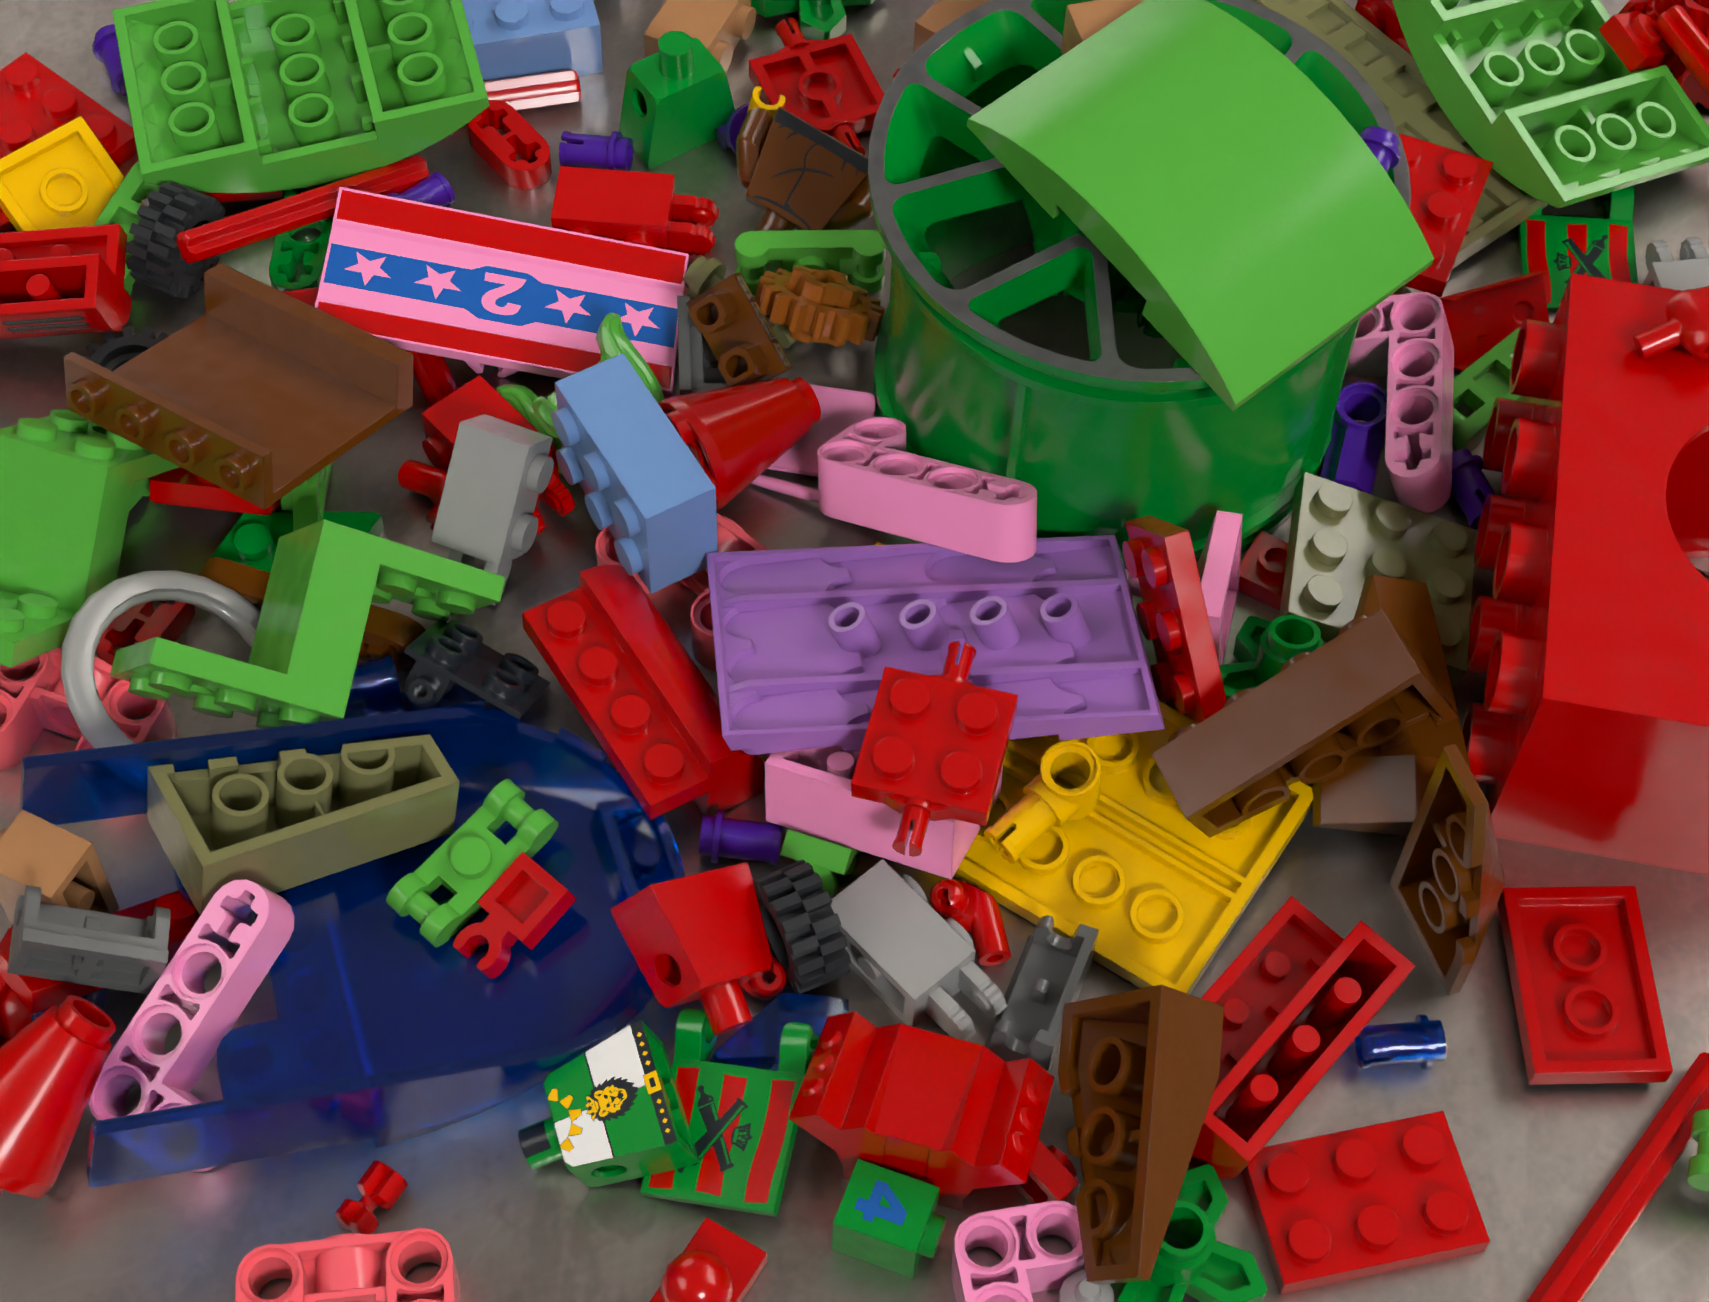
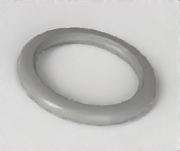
[61,570,294,786]

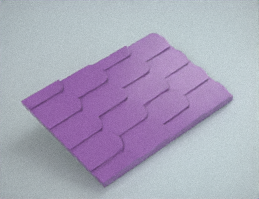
[706,535,1165,755]

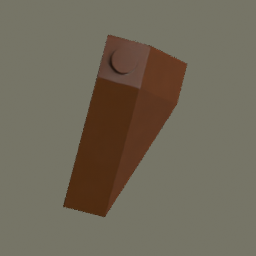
[1313,574,1470,837]
[1390,744,1505,996]
[1058,985,1224,1285]

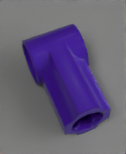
[1320,382,1387,494]

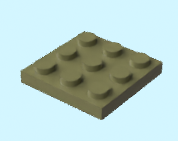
[1279,472,1476,686]

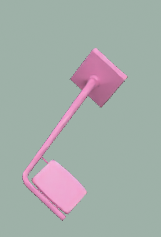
[751,378,1243,665]

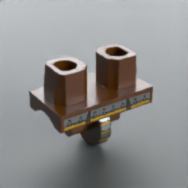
[686,272,792,385]

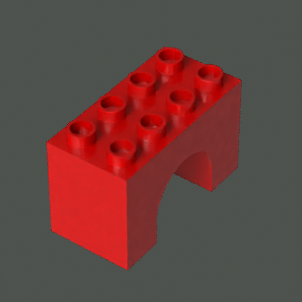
[1462,273,1709,875]

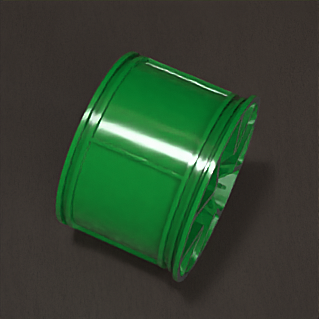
[868,0,1411,569]

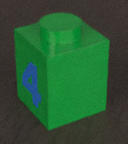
[832,1159,947,1279]

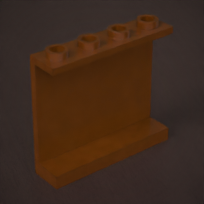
[63,263,414,510]

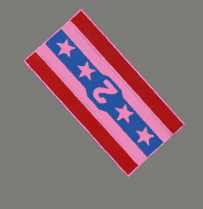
[315,187,689,398]

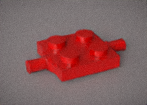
[748,18,884,156]
[851,641,1018,857]

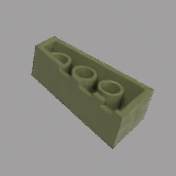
[147,734,460,916]

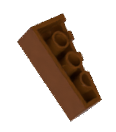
[1152,608,1458,838]

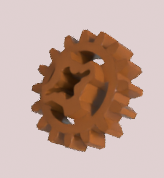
[755,265,885,347]

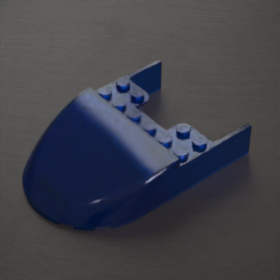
[19,707,685,1188]

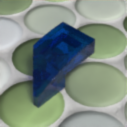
[710,993,849,1070]

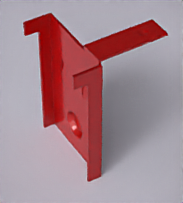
[1440,270,1550,372]

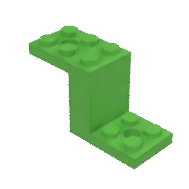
[0,409,179,668]
[110,519,506,736]

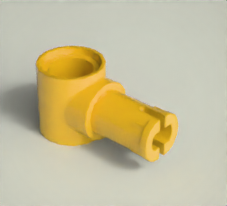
[984,740,1101,864]

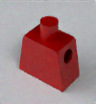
[610,862,773,1036]

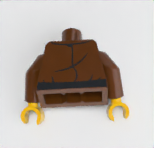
[736,86,873,231]

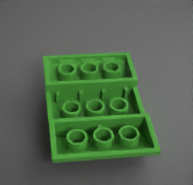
[112,0,490,193]
[967,0,1434,411]
[1392,0,1709,208]

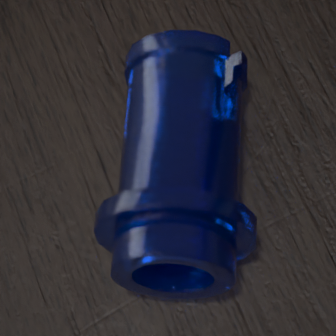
[347,655,401,705]
[1354,1014,1446,1070]

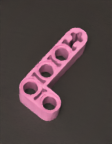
[1346,292,1454,513]
[818,417,1037,563]
[88,879,295,1172]
[951,1201,1084,1302]

